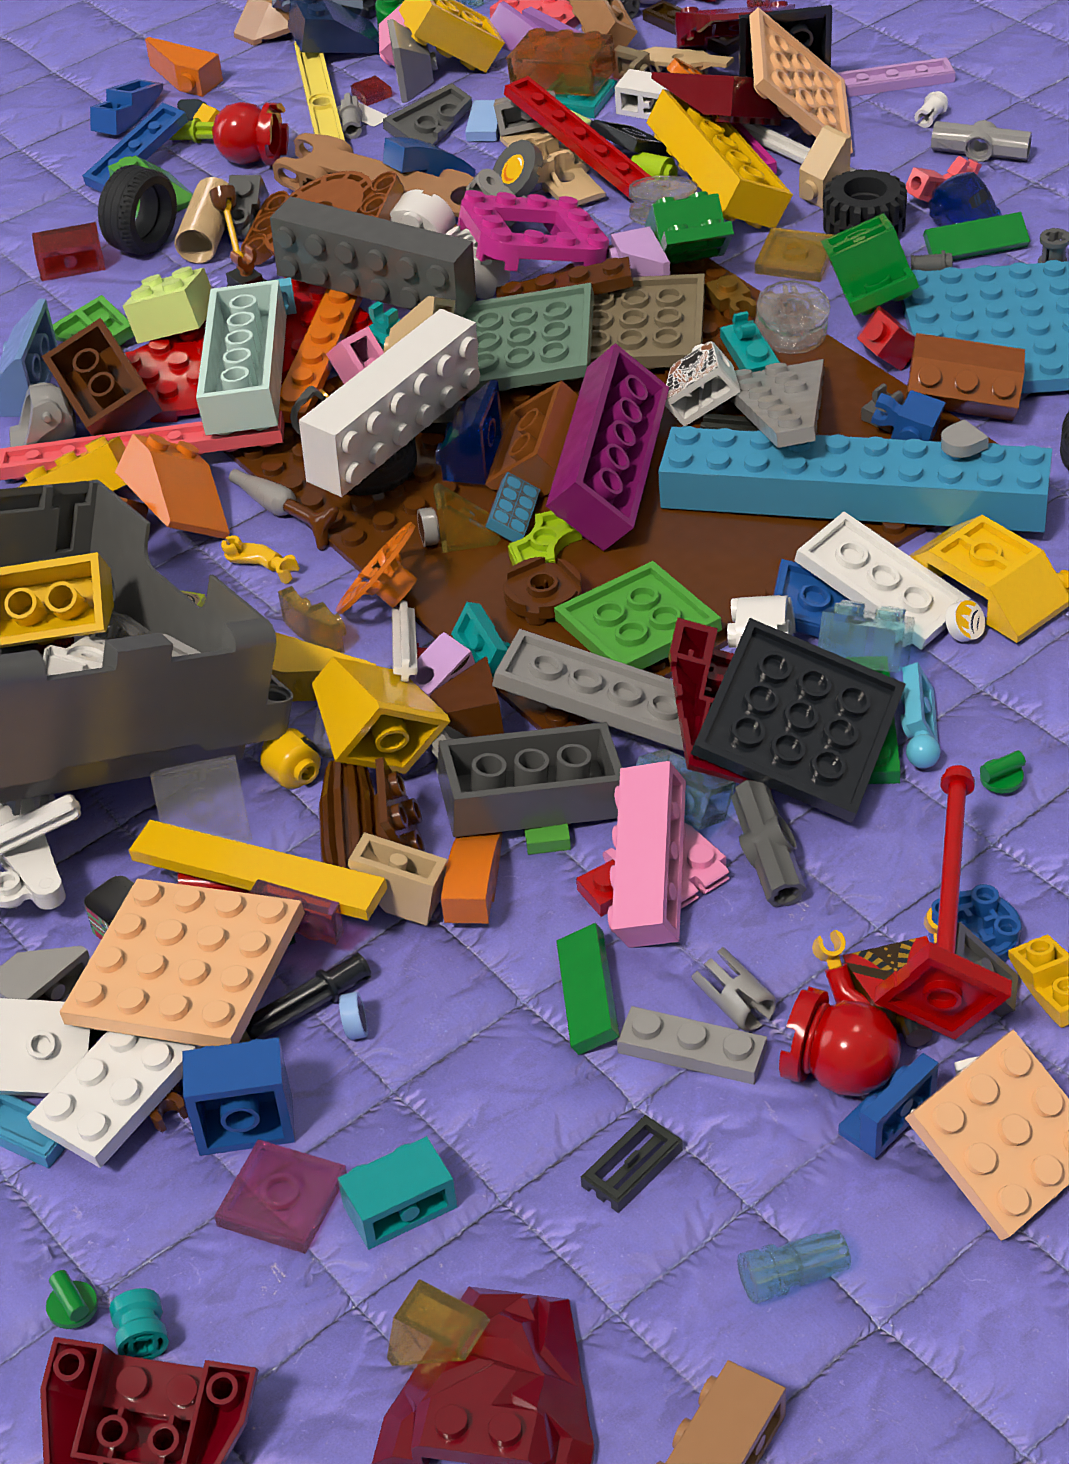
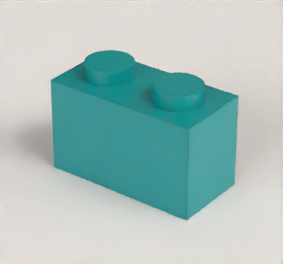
[337,1136,458,1250]

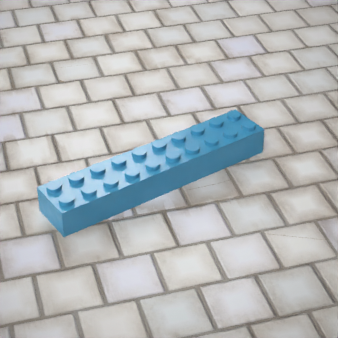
[658,426,1052,532]

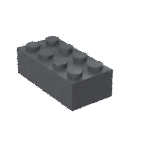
[438,722,622,837]

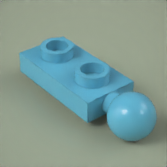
[900,662,941,768]

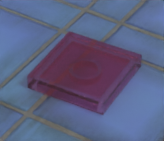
[214,1139,347,1254]

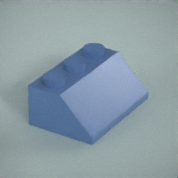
[0,299,58,417]

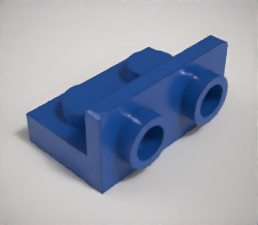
[838,1053,939,1159]

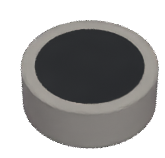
[417,507,440,547]

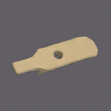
[641,47,734,75]

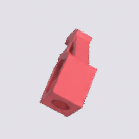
[906,156,982,205]

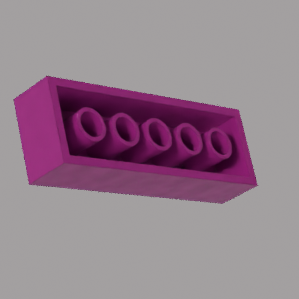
[546,343,669,551]

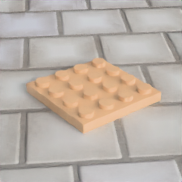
[749,7,853,153]
[59,878,305,1047]

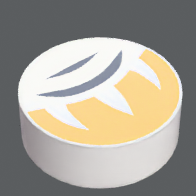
[945,600,985,642]

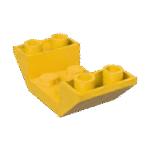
[908,514,1069,643]

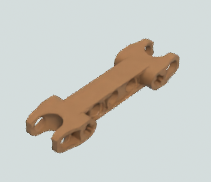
[272,133,474,227]

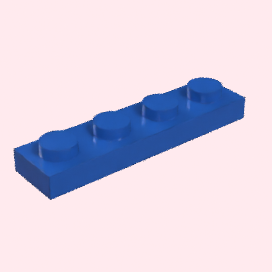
[82,102,188,192]

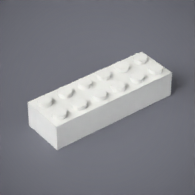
[299,309,480,497]

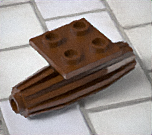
[318,757,425,869]

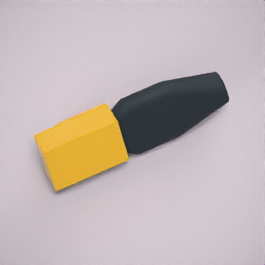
[177,99,220,122]

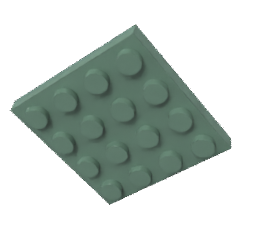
[462,283,594,397]

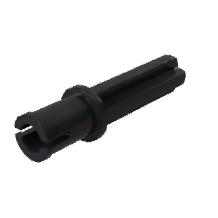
[246,952,371,1039]

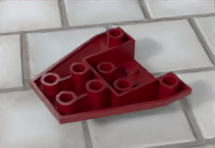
[40,1337,259,1464]

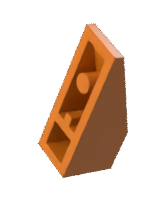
[145,37,223,97]

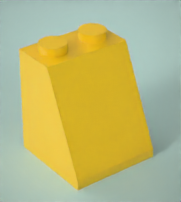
[312,657,450,774]

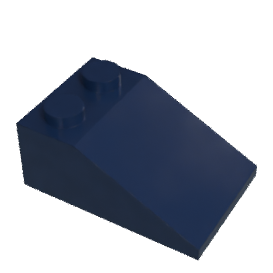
[288,0,379,53]

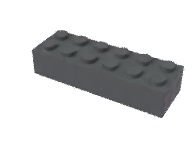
[270,196,476,317]

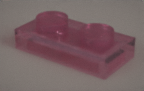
[250,879,344,945]

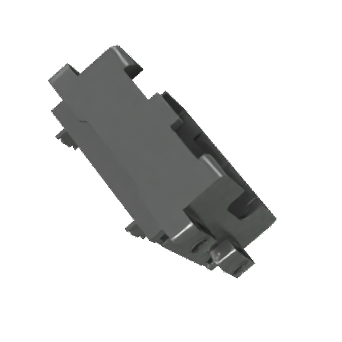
[0,480,293,816]

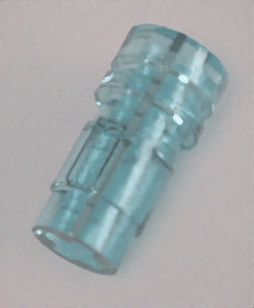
[737,1229,851,1304]

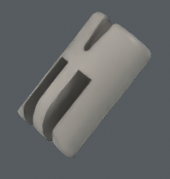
[691,947,776,1031]

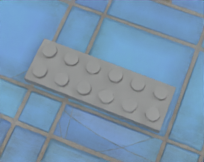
[492,629,684,751]

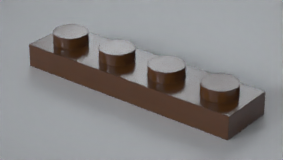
[496,256,634,298]

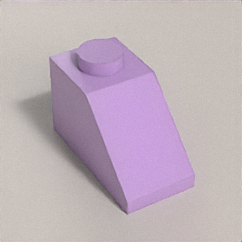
[607,226,670,277]

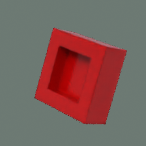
[576,859,615,917]

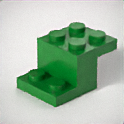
[645,191,734,264]
[821,213,920,316]

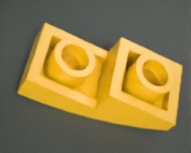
[1008,934,1069,1028]

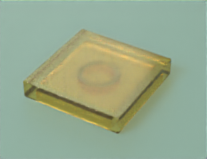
[755,227,833,282]

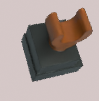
[226,244,267,287]

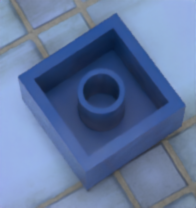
[182,1037,295,1156]

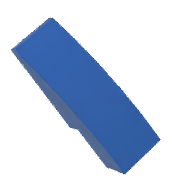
[90,79,163,135]
[383,137,476,177]

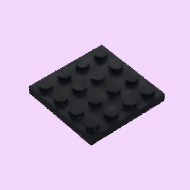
[690,618,906,823]

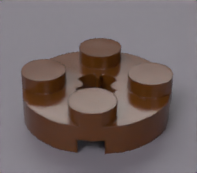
[503,557,582,625]

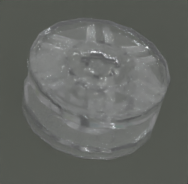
[629,176,697,225]
[755,280,831,354]

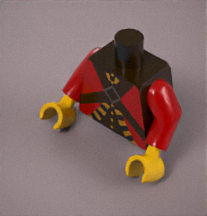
[812,908,938,1047]

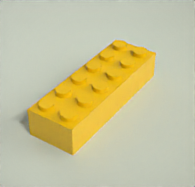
[646,89,793,229]

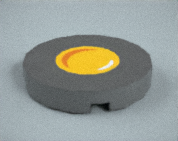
[493,139,543,197]

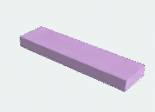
[837,57,956,97]

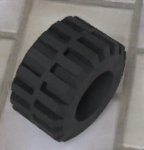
[823,169,907,238]

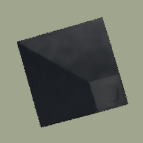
[739,5,832,78]

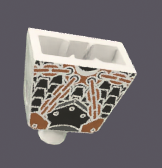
[665,342,740,426]

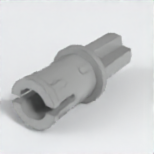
[338,93,363,139]

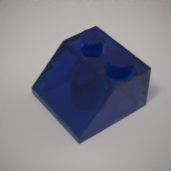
[436,380,503,485]

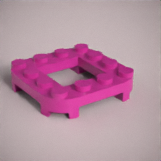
[457,190,609,271]

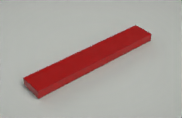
[504,76,655,200]

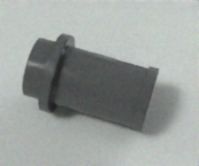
[911,250,952,271]

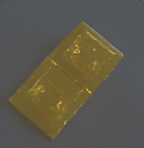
[278,586,346,653]

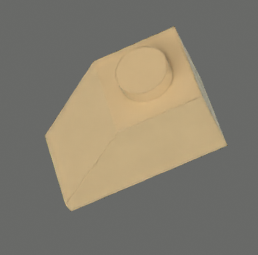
[799,125,851,209]
[348,832,448,926]

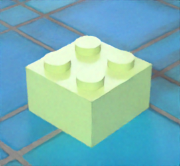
[123,266,212,344]

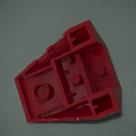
[668,617,772,790]

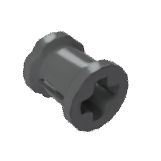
[1038,228,1069,263]

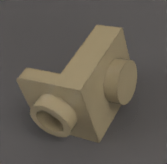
[612,45,652,79]

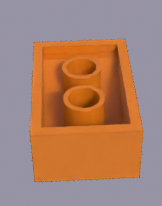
[115,434,230,539]

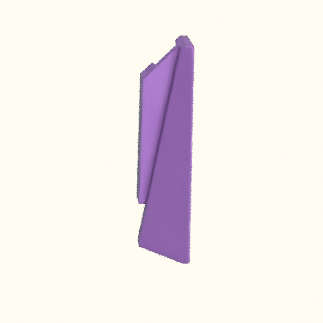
[490,1,606,77]

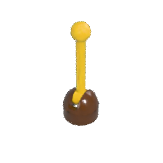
[209,185,244,258]

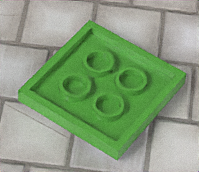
[554,561,722,670]

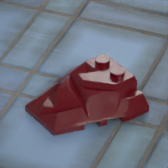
[372,1286,595,1464]

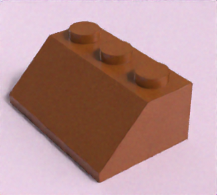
[905,333,1025,421]
[485,380,578,497]

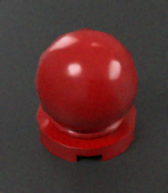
[211,102,289,165]
[779,986,901,1097]

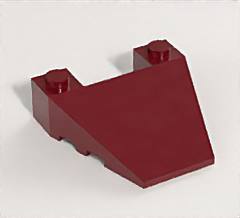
[675,1,795,52]

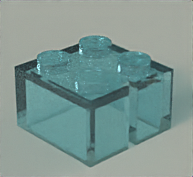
[818,600,915,673]

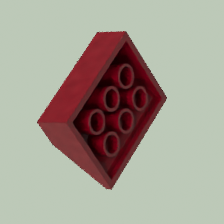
[651,72,793,126]

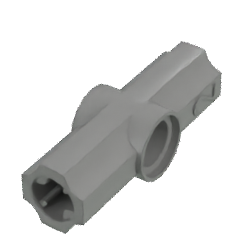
[931,120,1032,162]

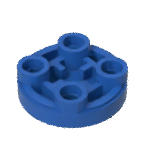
[928,884,1022,962]

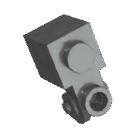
[226,175,270,241]

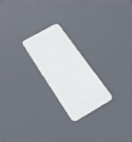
[337,102,388,127]

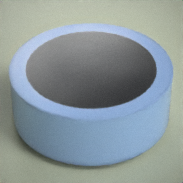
[339,991,368,1040]

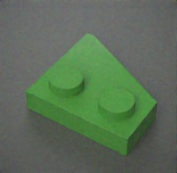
[52,295,134,346]

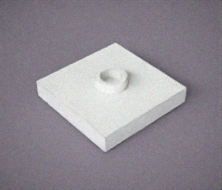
[0,998,90,1097]

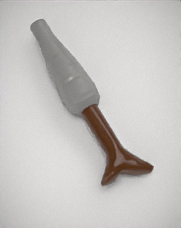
[229,469,339,550]

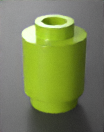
[631,152,678,190]

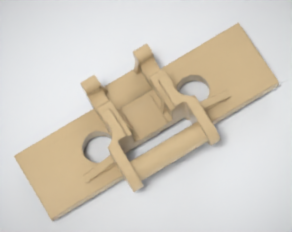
[500,127,606,206]

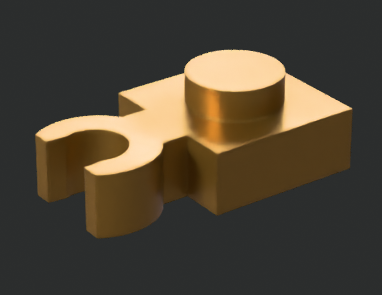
[705,274,756,320]

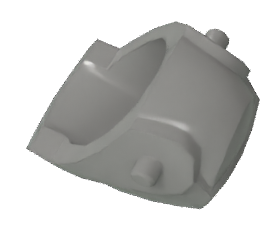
[9,382,76,447]

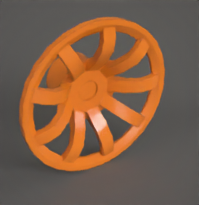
[335,522,417,615]

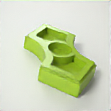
[508,511,582,566]

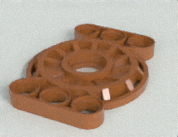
[240,171,404,265]

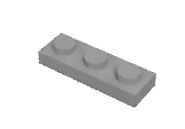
[617,1006,767,1085]

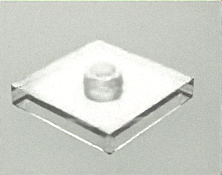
[150,754,252,842]

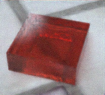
[351,75,392,106]

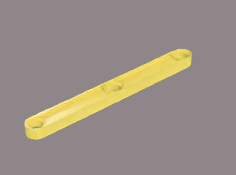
[294,41,345,141]

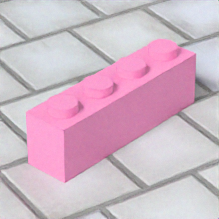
[608,761,686,948]

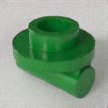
[980,750,1026,794]
[46,1270,98,1329]

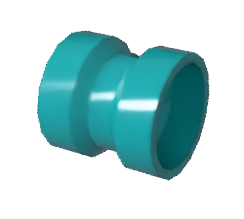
[109,1288,169,1360]

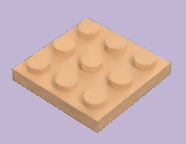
[905,1029,1069,1241]

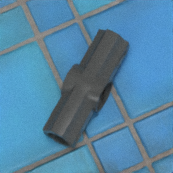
[731,780,807,907]

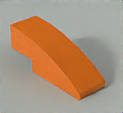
[441,832,502,924]

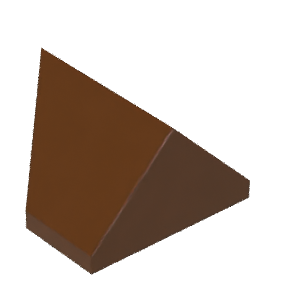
[430,656,504,737]

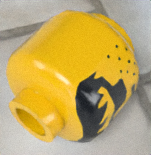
[260,728,322,789]

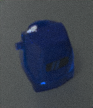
[928,172,1002,227]

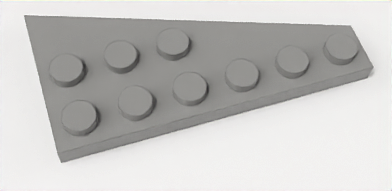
[729,359,825,448]

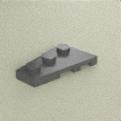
[383,83,472,146]

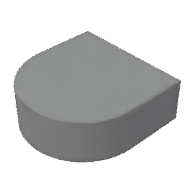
[941,419,989,458]

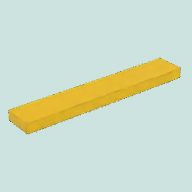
[129,820,387,921]

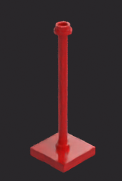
[874,765,1012,1040]

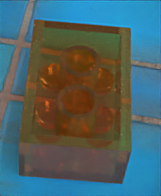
[506,28,617,96]

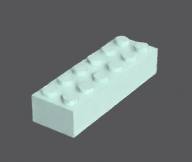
[196,280,287,435]

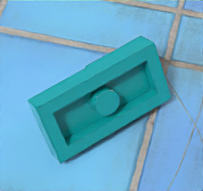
[720,311,780,372]
[451,602,511,679]

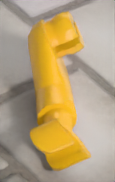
[221,535,300,584]

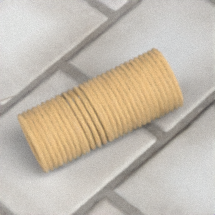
[174,177,228,264]

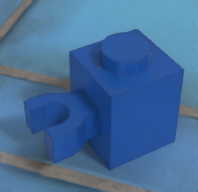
[870,390,946,441]

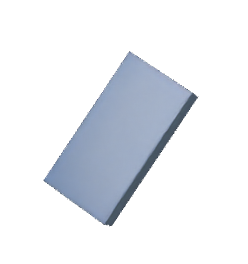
[465,100,499,142]

